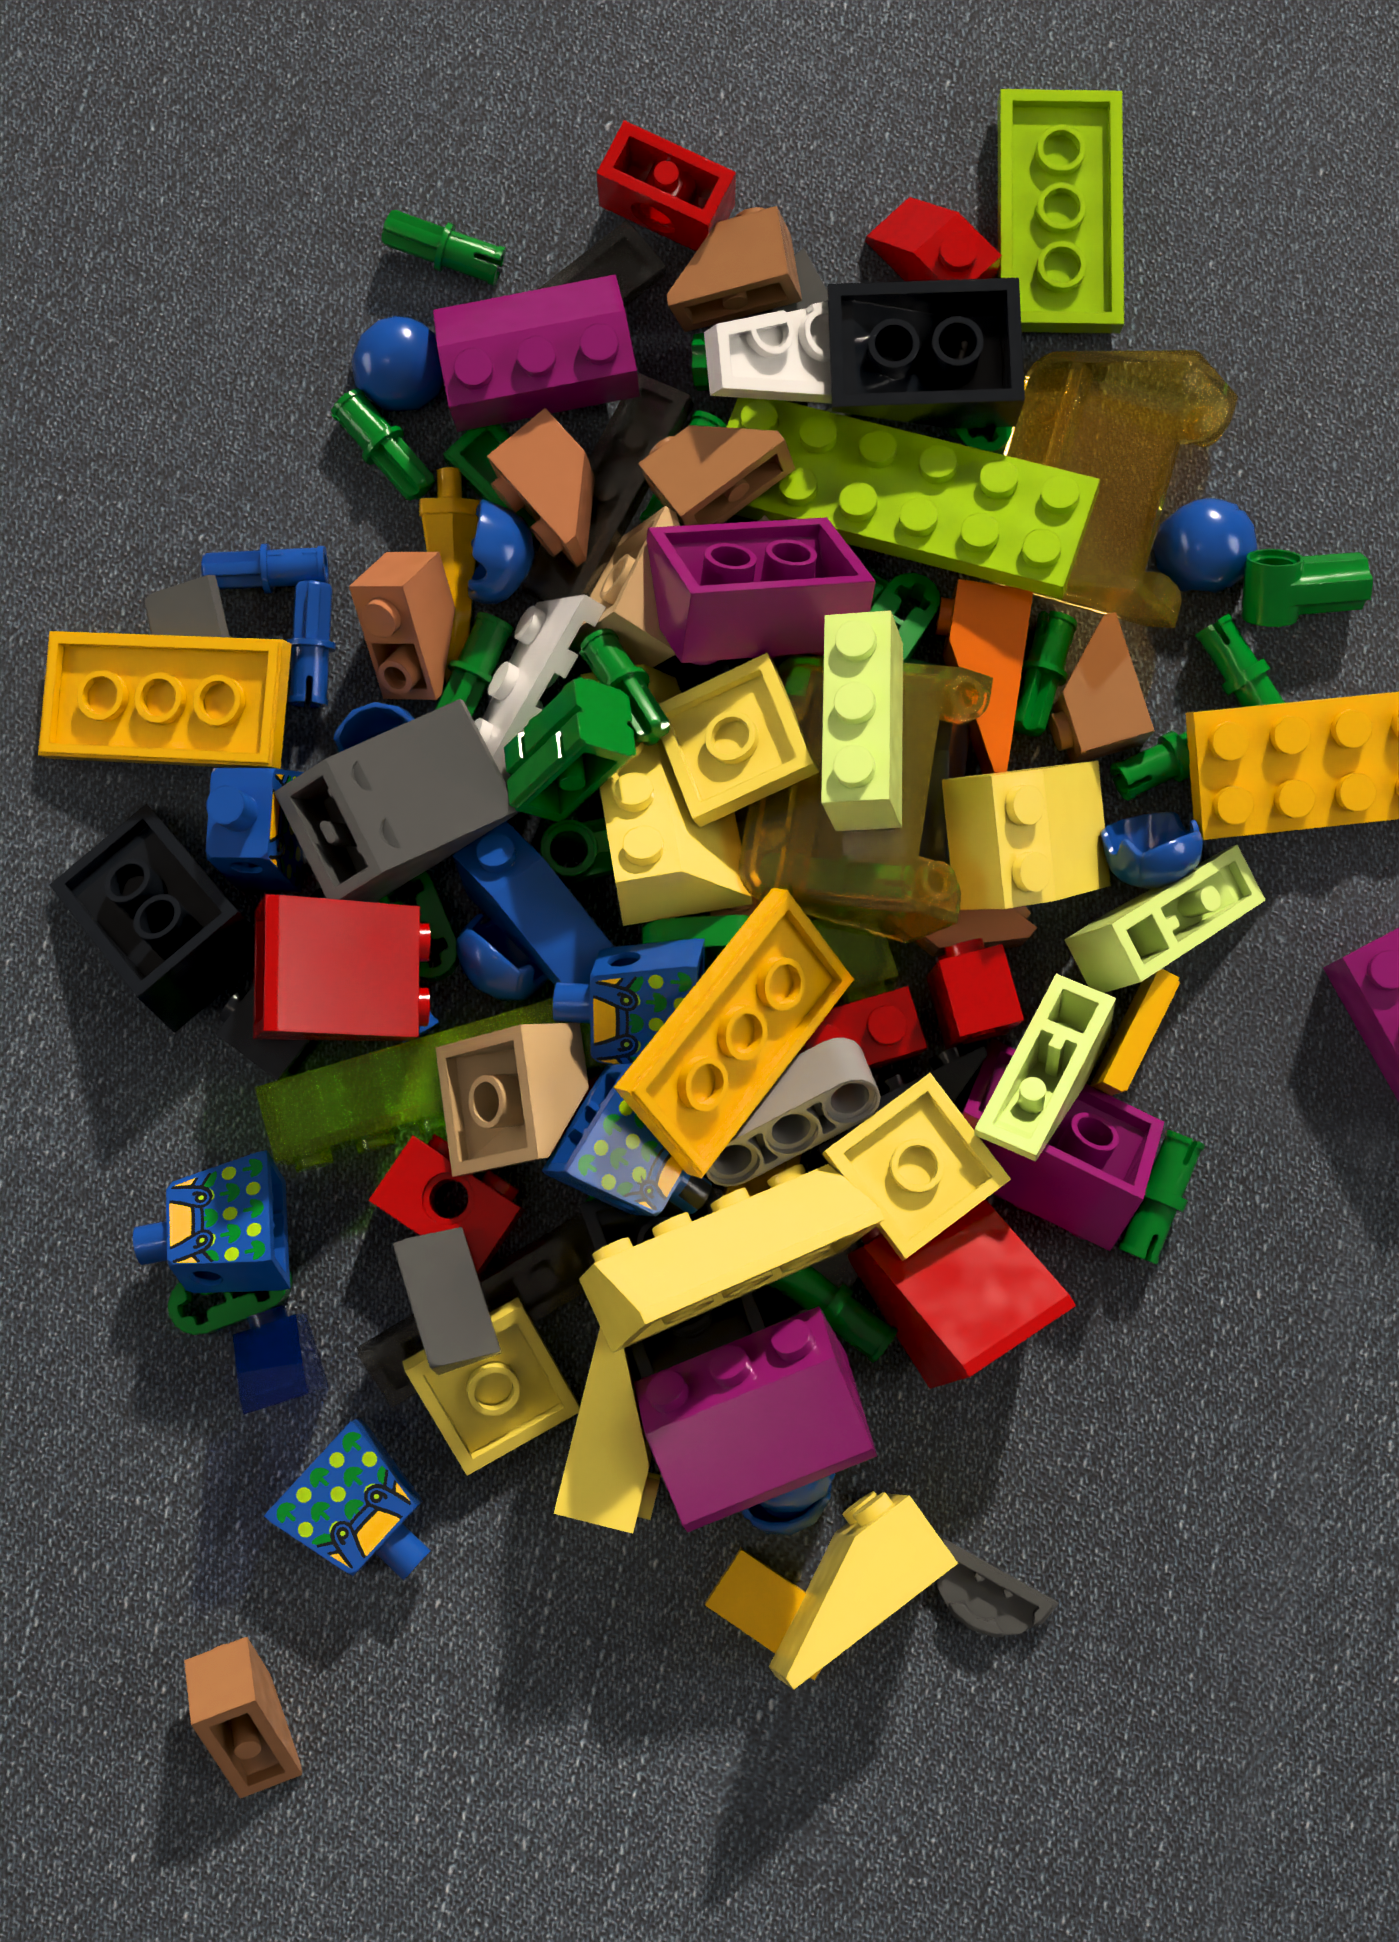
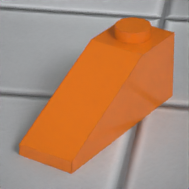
[935,579,1033,774]

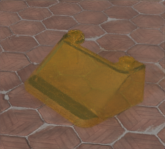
[987,350,1238,628]
[739,655,993,943]

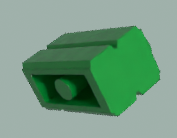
[504,677,636,822]

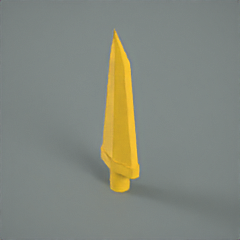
[419,467,480,683]

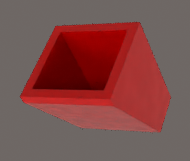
[253,894,431,1041]
[846,1199,1076,1389]

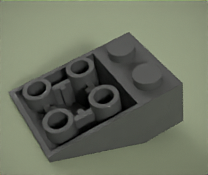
[274,699,520,903]

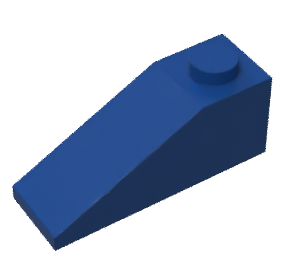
[453,821,614,985]

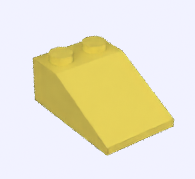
[942,760,1111,910]
[554,1327,661,1534]
[769,1491,958,1689]

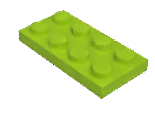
[997,89,1124,334]

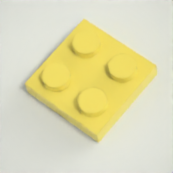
[659,653,819,827]
[822,1073,1011,1261]
[402,1297,580,1476]

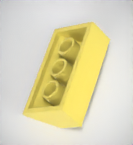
[580,664,752,926]
[579,1164,885,1353]

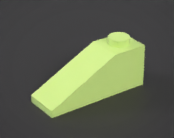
[1065,845,1265,993]
[974,974,1116,1162]

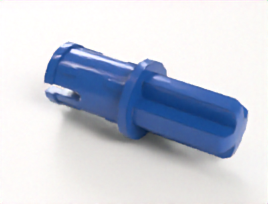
[201,543,329,594]
[286,580,336,708]

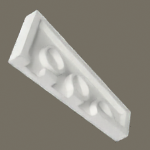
[704,301,832,404]
[474,594,606,782]

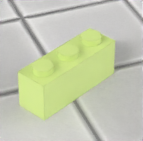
[821,610,903,831]

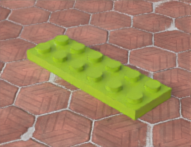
[726,398,1100,599]

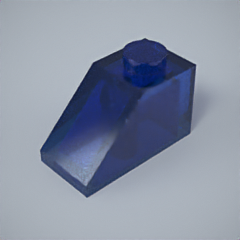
[233,1305,329,1415]

